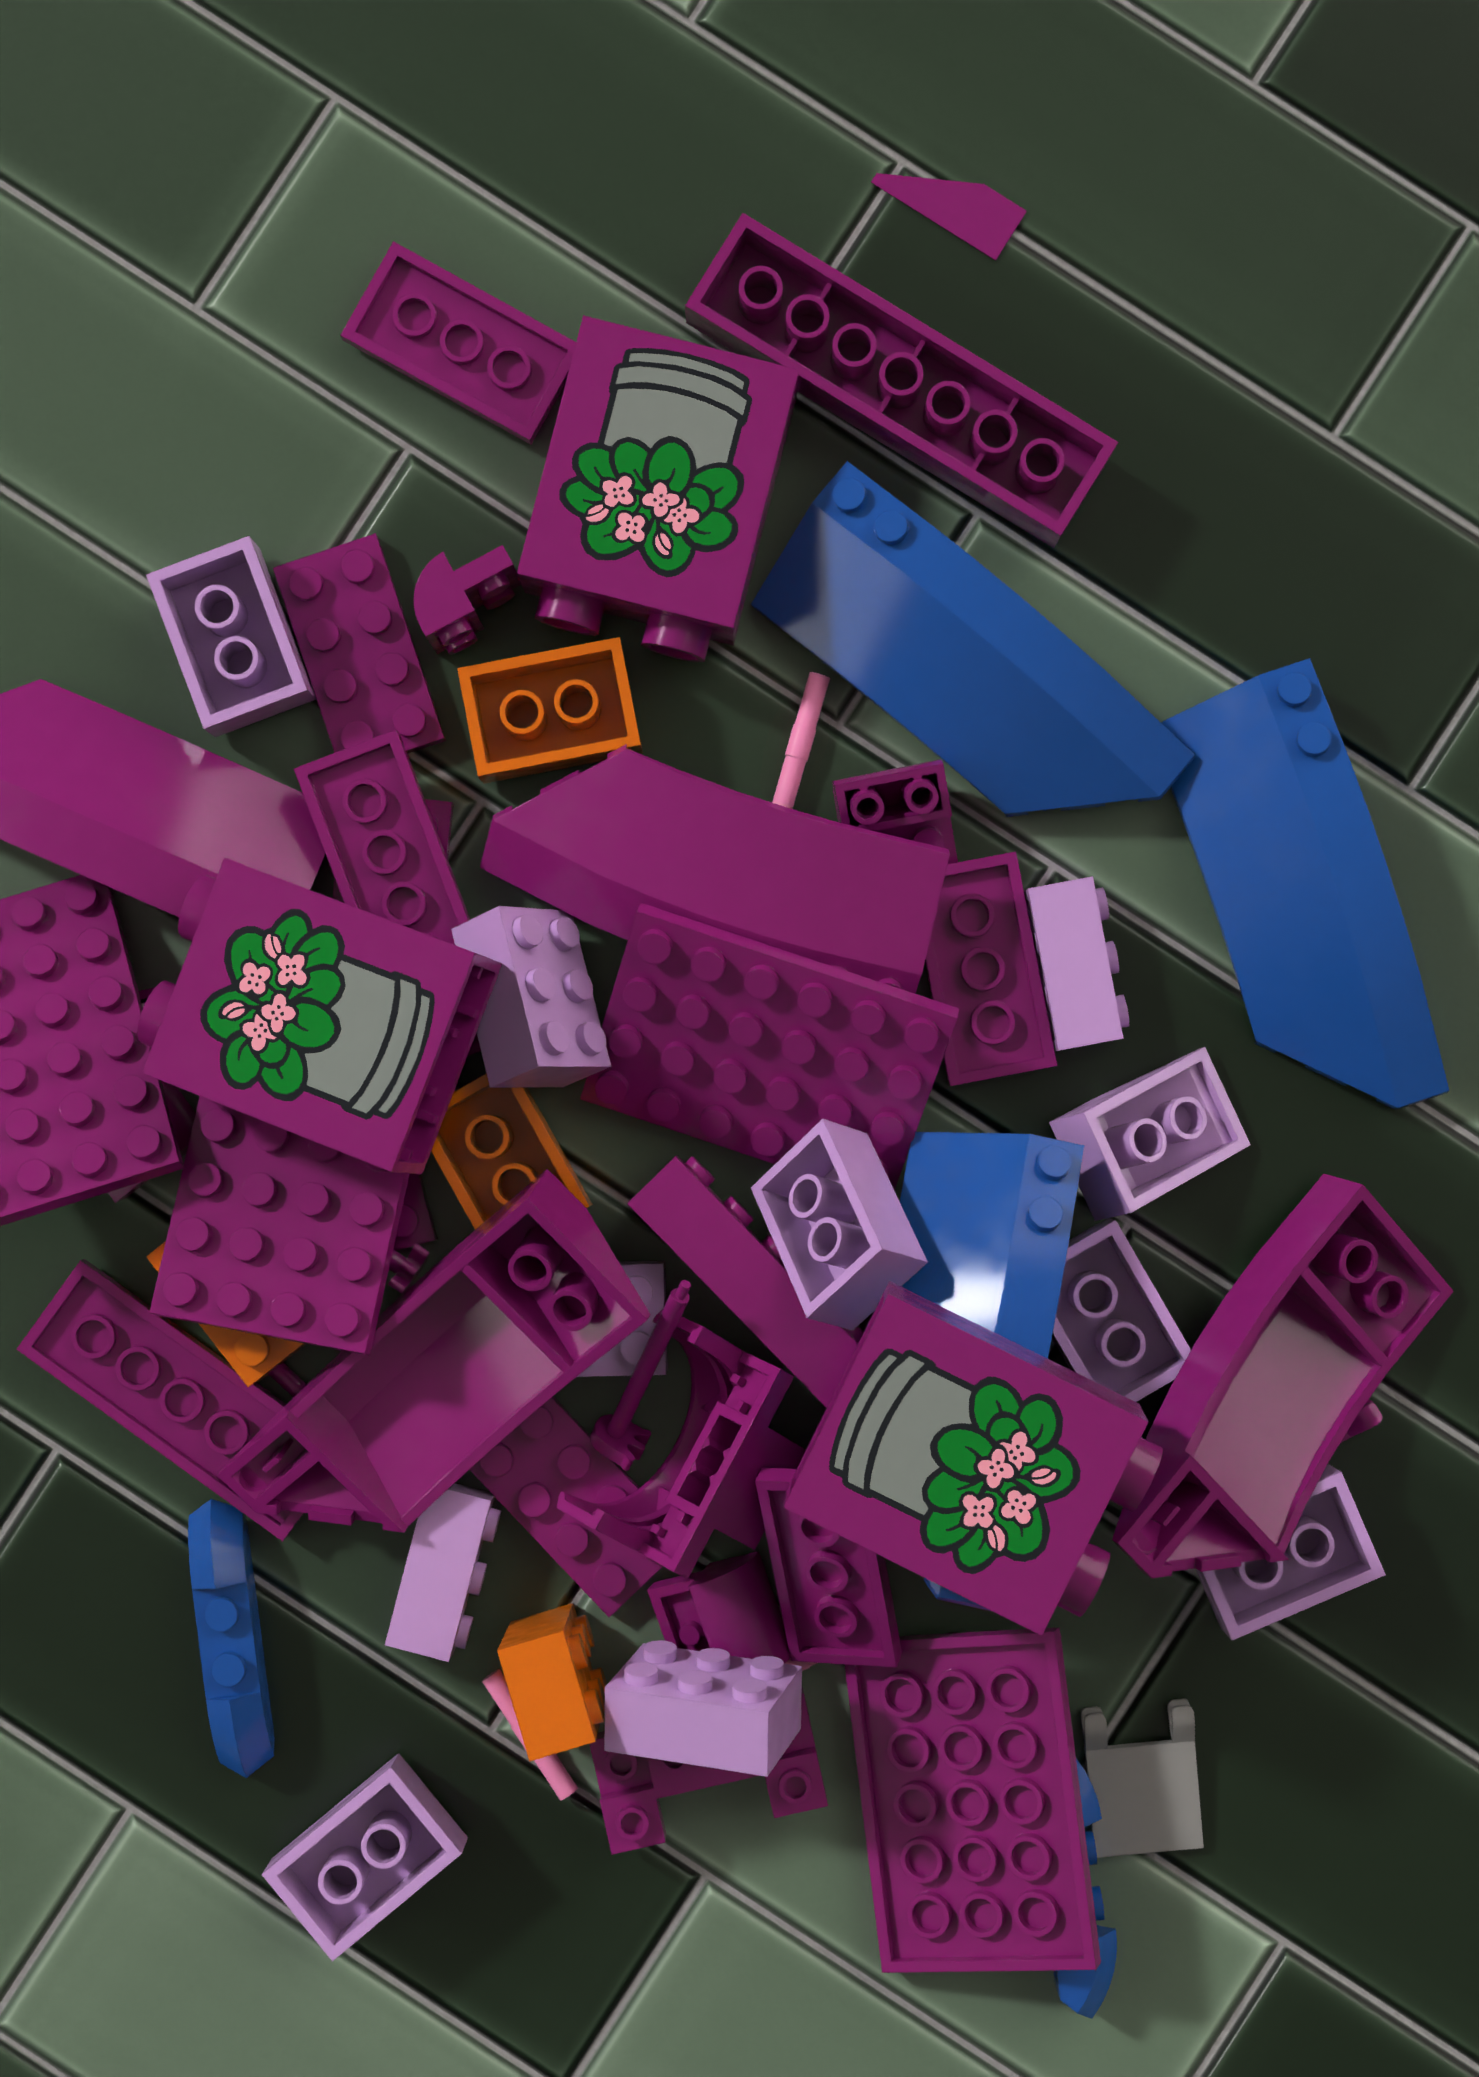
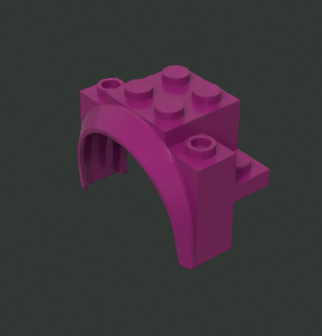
[557,1309,806,1579]

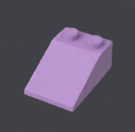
[1049,1047,1251,1221]

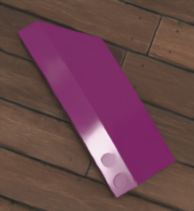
[0,679,326,917]
[480,744,950,993]
[217,1169,651,1533]
[1112,1174,1454,1578]

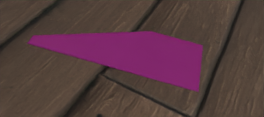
[871,173,1027,261]

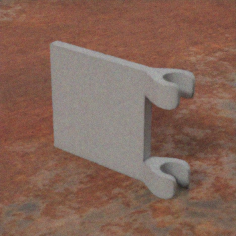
[1080,1698,1204,1858]

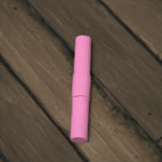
[772,672,830,809]
[482,1669,578,1801]

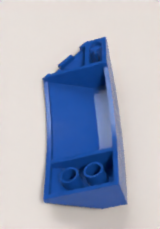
[751,461,1195,817]
[1161,658,1450,1110]
[899,1132,1085,1611]

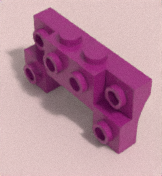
[589,1687,828,1855]

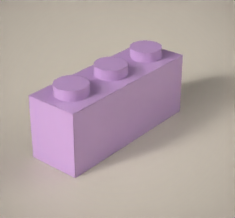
[1024,876,1129,1051]
[385,1483,501,1662]

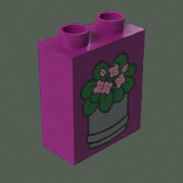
[517,315,799,662]
[137,857,503,1174]
[783,1281,1163,1636]

